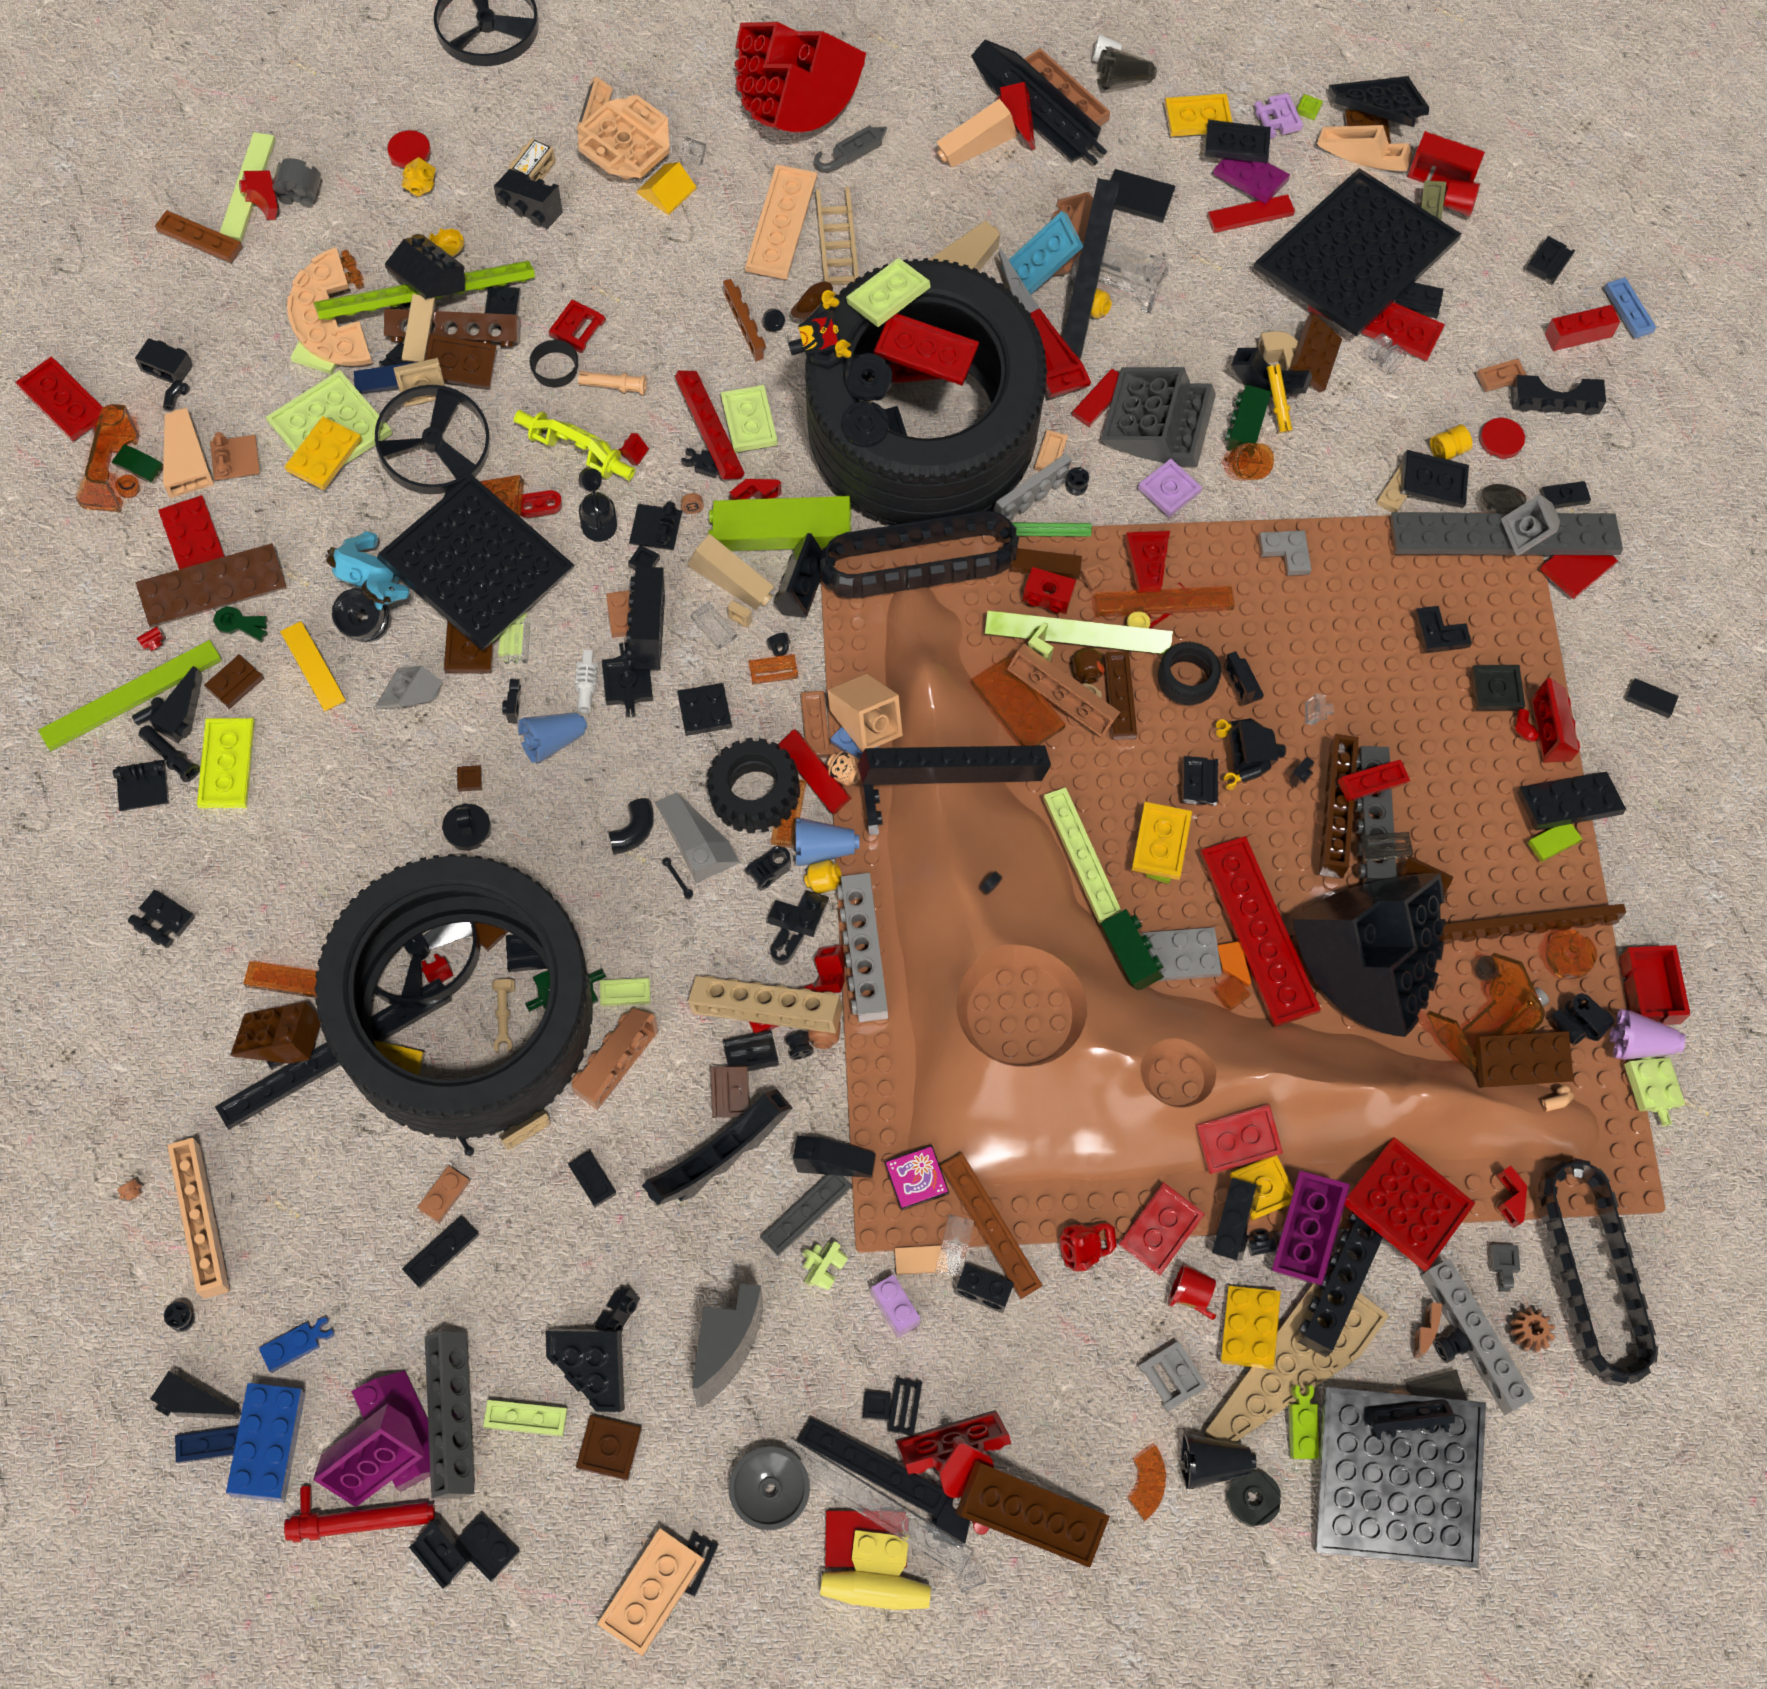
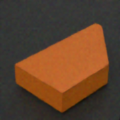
[1217,942,1251,987]

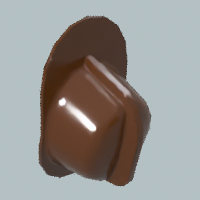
[791,281,833,323]

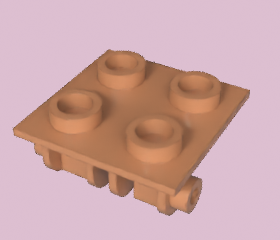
[210,432,260,481]

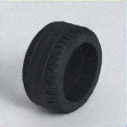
[1157,641,1221,705]

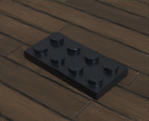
[1517,771,1626,831]

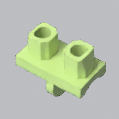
[802,1241,848,1290]

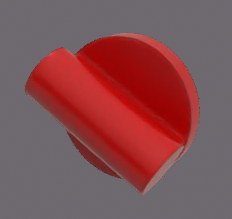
[137,626,165,651]

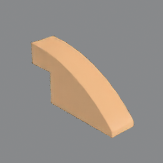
[1317,125,1413,171]

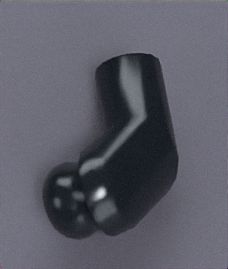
[163,380,189,411]
[132,697,164,725]

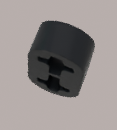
[771,928,805,965]

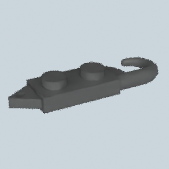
[814,125,887,171]

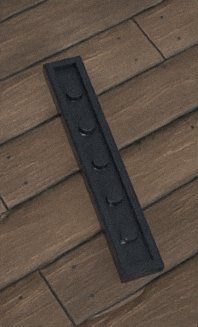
[798,1417,949,1519]

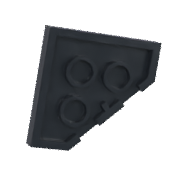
[545,1329,625,1412]

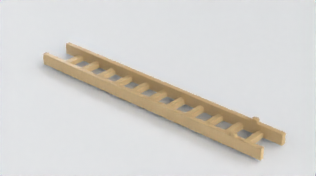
[816,187,872,403]

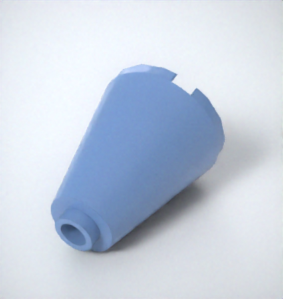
[518,712,587,764]
[796,818,859,866]

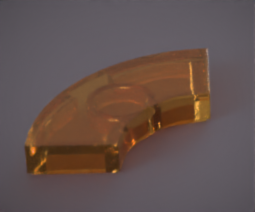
[1128,1445,1166,1522]

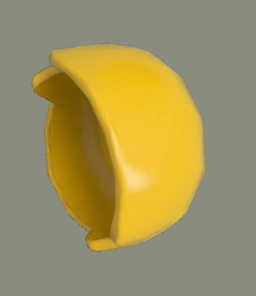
[429,228,465,257]

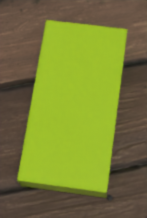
[1528,824,1582,863]

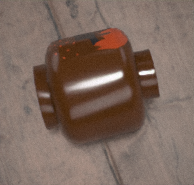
[1072,647,1105,684]

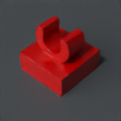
[618,433,649,465]
[421,954,453,983]

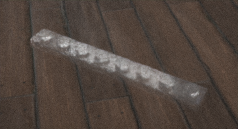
[784,1437,974,1575]

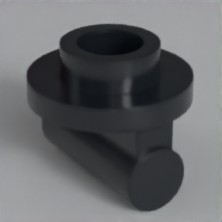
[1248,1229,1277,1256]

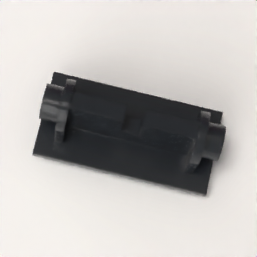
[594,1286,640,1332]

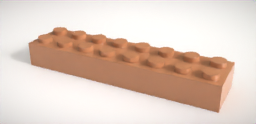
[1025,48,1110,126]
[1007,644,1120,738]

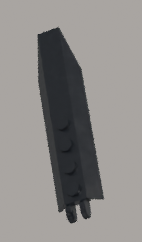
[971,39,1107,165]

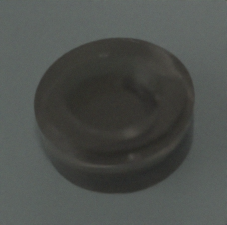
[1475,956,1501,982]

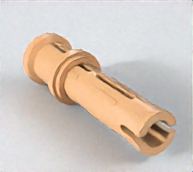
[578,371,647,395]

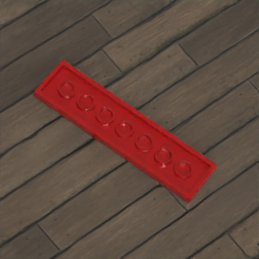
[1200,836,1321,1027]

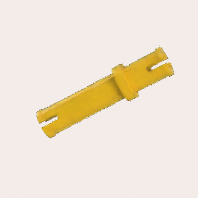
[1266,364,1293,433]

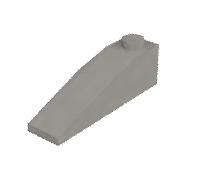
[655,793,740,883]

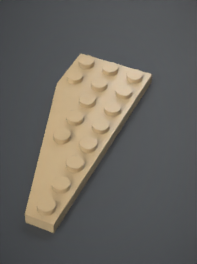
[1204,1269,1390,1443]

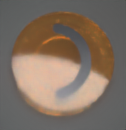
[115,475,140,498]

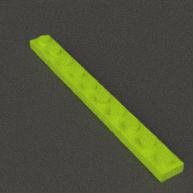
[314,260,535,320]

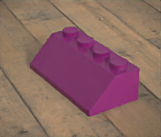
[1272,1171,1350,1286]
[351,1370,430,1492]
[313,1404,424,1507]

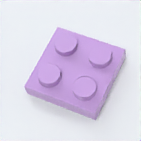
[1138,459,1202,517]

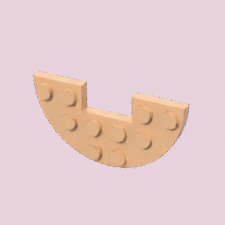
[287,247,372,366]

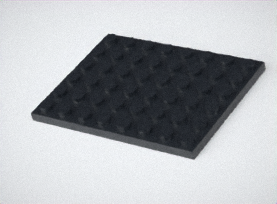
[1254,168,1462,337]

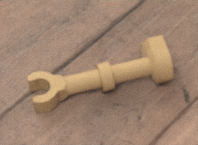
[492,979,515,1053]

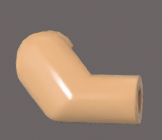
[1542,1086,1574,1112]

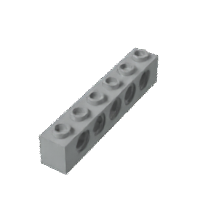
[837,873,889,1023]
[1421,1258,1535,1416]

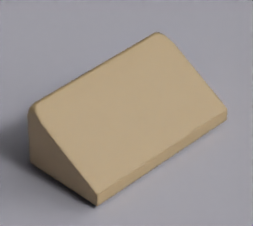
[499,1110,551,1150]

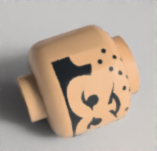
[827,751,861,786]

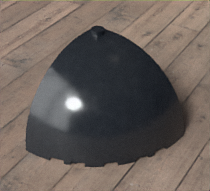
[1293,873,1445,1037]

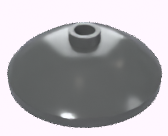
[729,1446,810,1530]

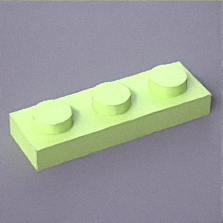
[483,1400,568,1437]

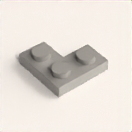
[1258,530,1311,576]

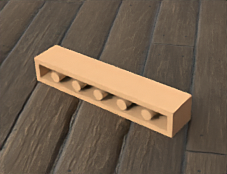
[167,1138,230,1299]

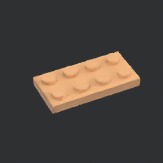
[597,1528,706,1656]

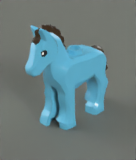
[325,531,409,610]

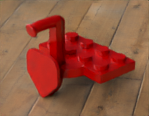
[896,1411,1011,1535]

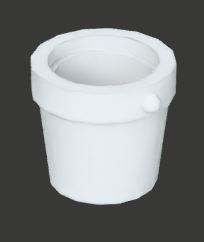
[1092,34,1122,64]

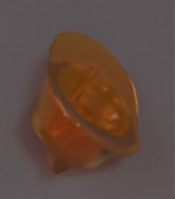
[1224,443,1274,480]

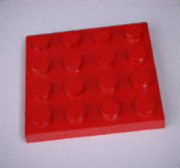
[1345,1137,1475,1272]

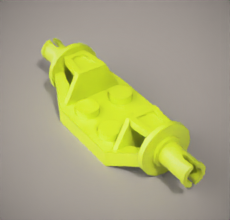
[513,410,636,481]

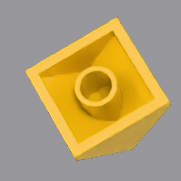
[636,162,697,215]

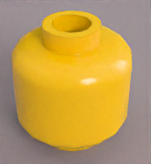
[1091,288,1112,318]
[804,860,842,894]

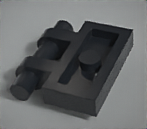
[128,889,195,948]

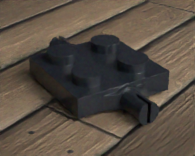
[602,642,653,717]

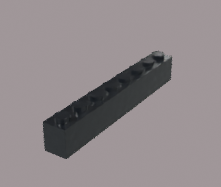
[857,745,1051,785]

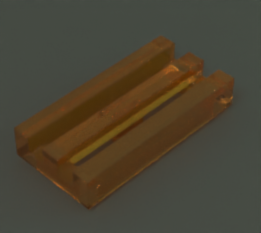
[749,654,798,685]

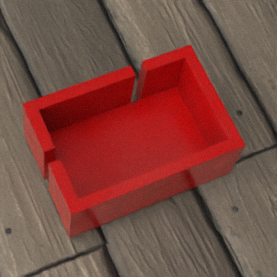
[1407,131,1485,191]
[1619,945,1691,1025]

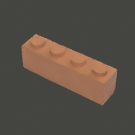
[1052,192,1093,276]
[571,1008,658,1110]

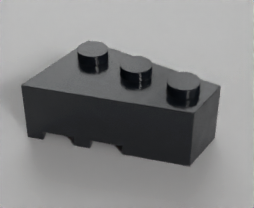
[494,169,563,229]

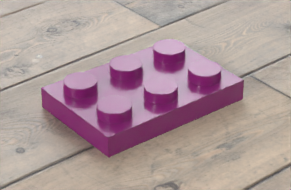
[1213,158,1290,204]

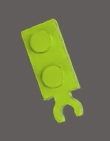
[1289,1385,1319,1459]

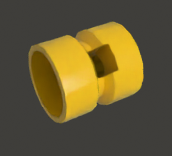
[1430,424,1473,460]

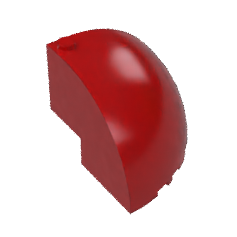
[735,22,867,132]

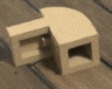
[1258,331,1298,371]

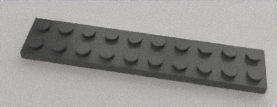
[1390,512,1623,555]

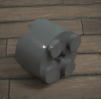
[272,158,321,207]

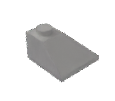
[1501,494,1560,556]
[375,665,442,709]

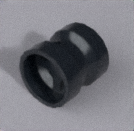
[1433,1328,1470,1363]

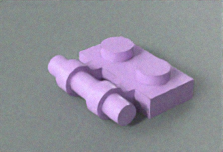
[1254,93,1303,139]

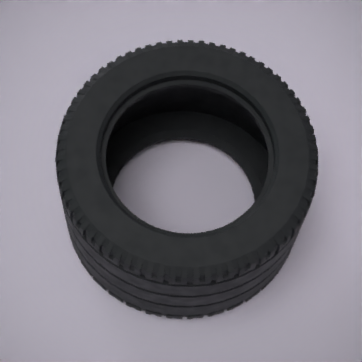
[805,258,1047,525]

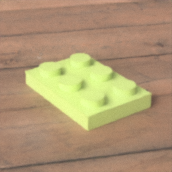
[846,258,931,327]
[721,385,778,453]

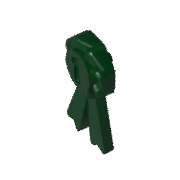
[213,606,268,642]

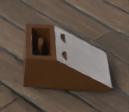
[230,1002,321,1064]

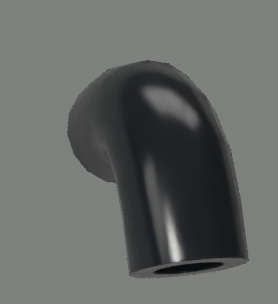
[608,798,654,855]

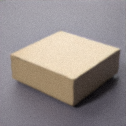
[728,600,752,628]

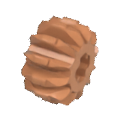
[1510,1307,1555,1353]

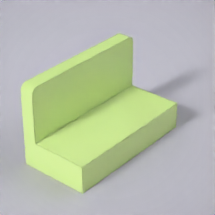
[1028,622,1054,662]

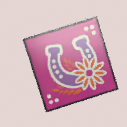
[884,1145,949,1211]

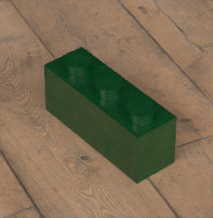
[1225,385,1271,457]
[1101,909,1164,990]

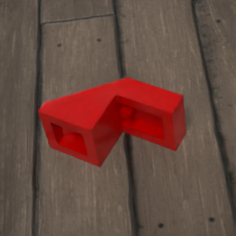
[729,479,782,500]
[814,944,845,993]
[1496,1165,1527,1229]

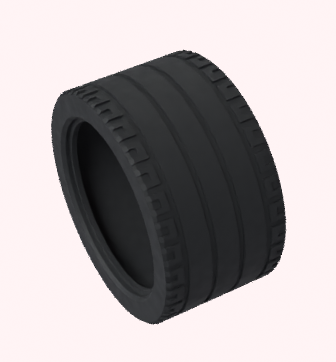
[315,854,593,1139]

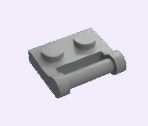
[1138,1341,1207,1412]

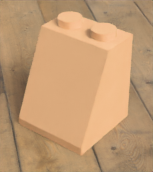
[827,674,903,752]

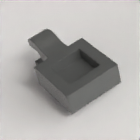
[1490,1244,1520,1292]

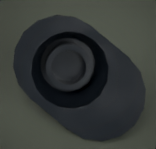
[579,489,617,542]

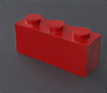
[1545,305,1620,351]

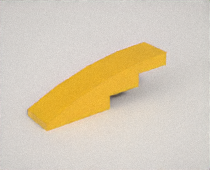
[280,621,346,712]

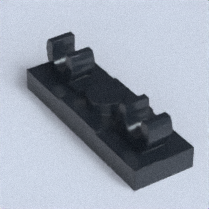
[1368,1400,1455,1440]

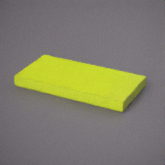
[197,718,255,808]

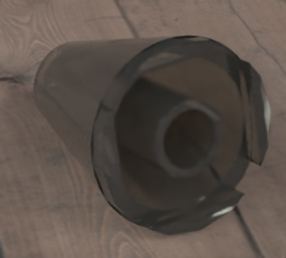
[1097,46,1157,90]

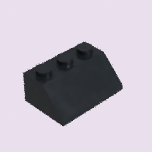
[774,533,822,617]

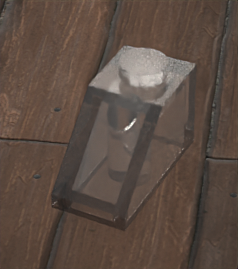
[936,1214,974,1277]

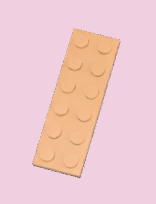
[745,164,817,280]

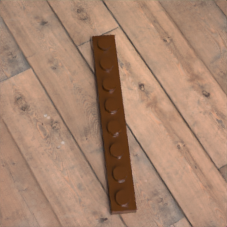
[1440,904,1626,945]

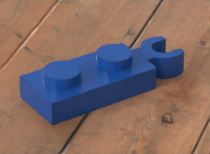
[259,1318,335,1373]

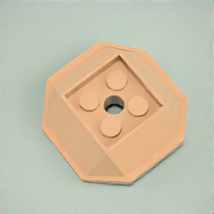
[578,95,670,180]

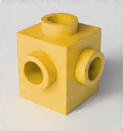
[401,157,436,197]

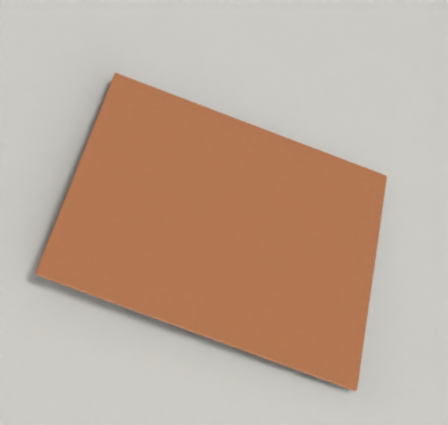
[821,511,1666,1253]

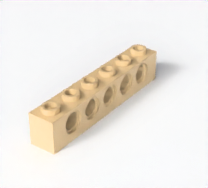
[688,976,843,1034]

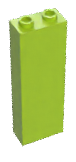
[708,496,851,551]

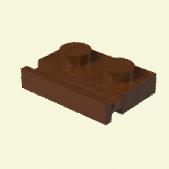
[204,654,264,709]
[711,1065,750,1118]

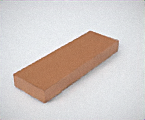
[801,691,830,758]

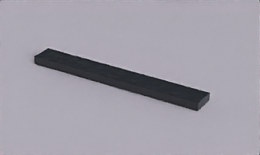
[1063,178,1120,358]

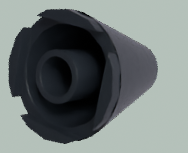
[1181,1434,1256,1489]

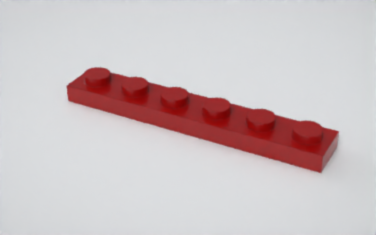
[675,370,745,479]

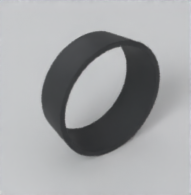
[529,340,578,388]

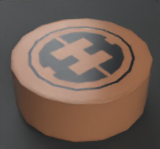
[681,493,704,514]

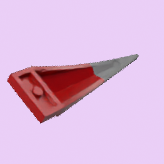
[998,249,1091,398]

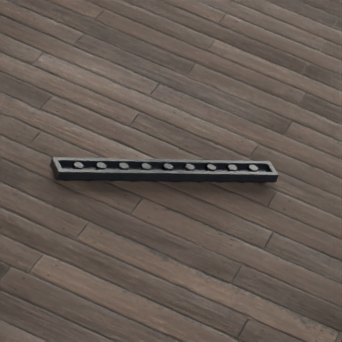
[215,978,452,1130]

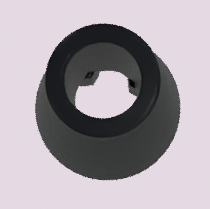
[1550,1009,1588,1046]

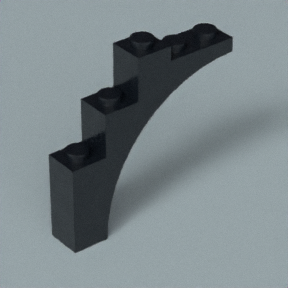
[642,1089,793,1206]

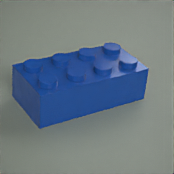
[226,1383,305,1503]

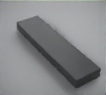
[760,1175,853,1257]

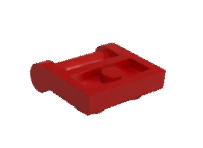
[549,299,606,353]

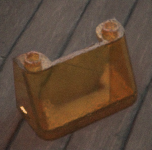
[75,404,140,512]

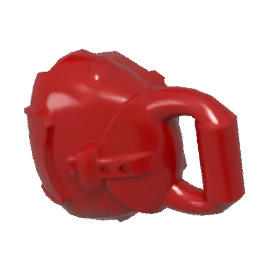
[1060,1223,1117,1272]

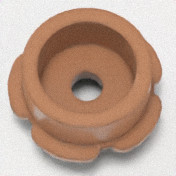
[117,1179,143,1202]

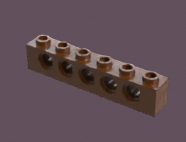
[384,309,520,348]
[1319,734,1359,878]

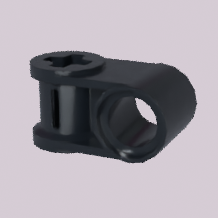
[745,846,791,891]
[1563,993,1614,1041]

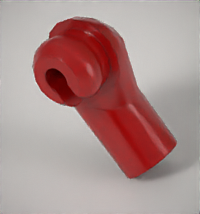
[1515,709,1539,742]

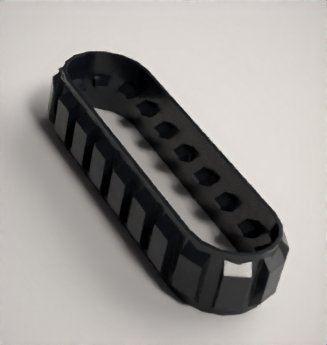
[820,511,1019,598]
[1537,1158,1658,1386]

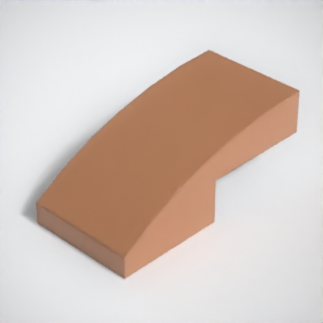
[1414,1302,1442,1359]

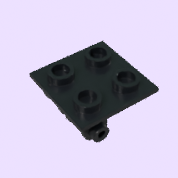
[629,501,682,550]
[113,760,168,811]

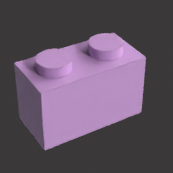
[871,1274,921,1339]

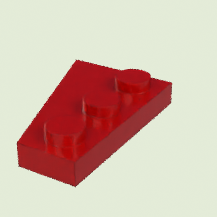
[1125,531,1170,593]

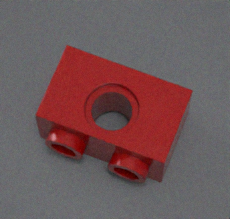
[1022,567,1076,614]

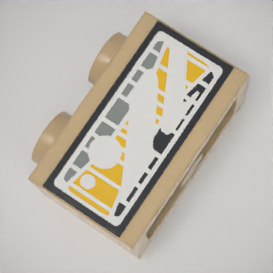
[509,138,556,181]

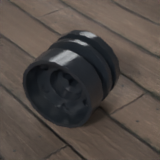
[332,588,391,643]

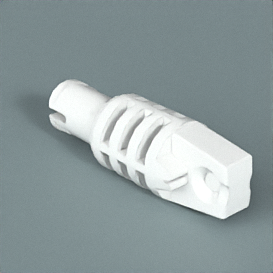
[575,650,597,714]

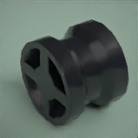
[1065,467,1089,496]
[785,1031,814,1060]
[164,1302,195,1332]

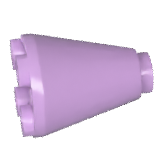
[1610,1009,1685,1060]

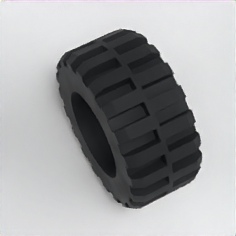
[707,738,800,834]

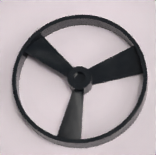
[434,0,539,66]
[375,385,490,494]
[374,922,480,1008]

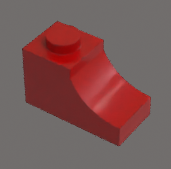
[239,170,278,220]

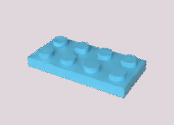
[1001,211,1084,294]

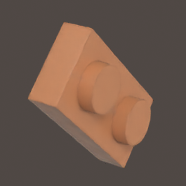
[1476,359,1527,392]
[606,590,632,638]
[417,1166,470,1224]

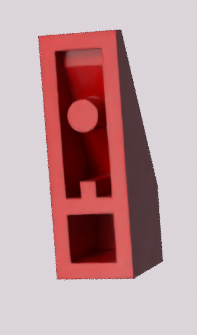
[998,82,1036,150]

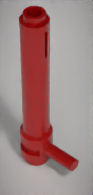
[284,1486,435,1543]

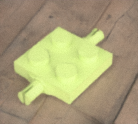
[1624,1057,1686,1127]

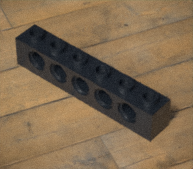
[1298,1212,1383,1357]

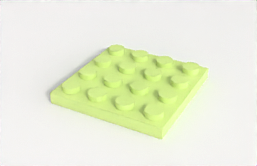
[265,370,392,466]

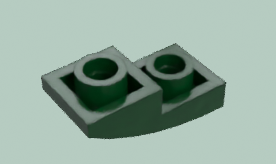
[111,444,163,483]

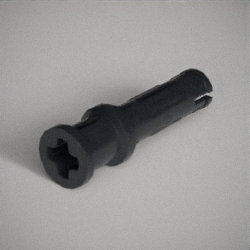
[138,725,200,782]

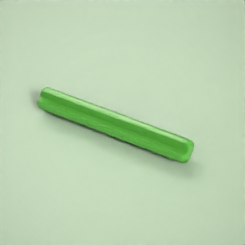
[1012,522,1092,536]

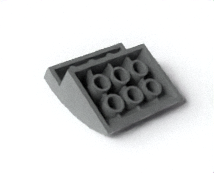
[1101,367,1216,467]
[692,1283,763,1407]

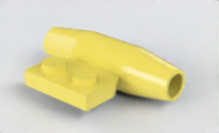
[820,1530,931,1610]

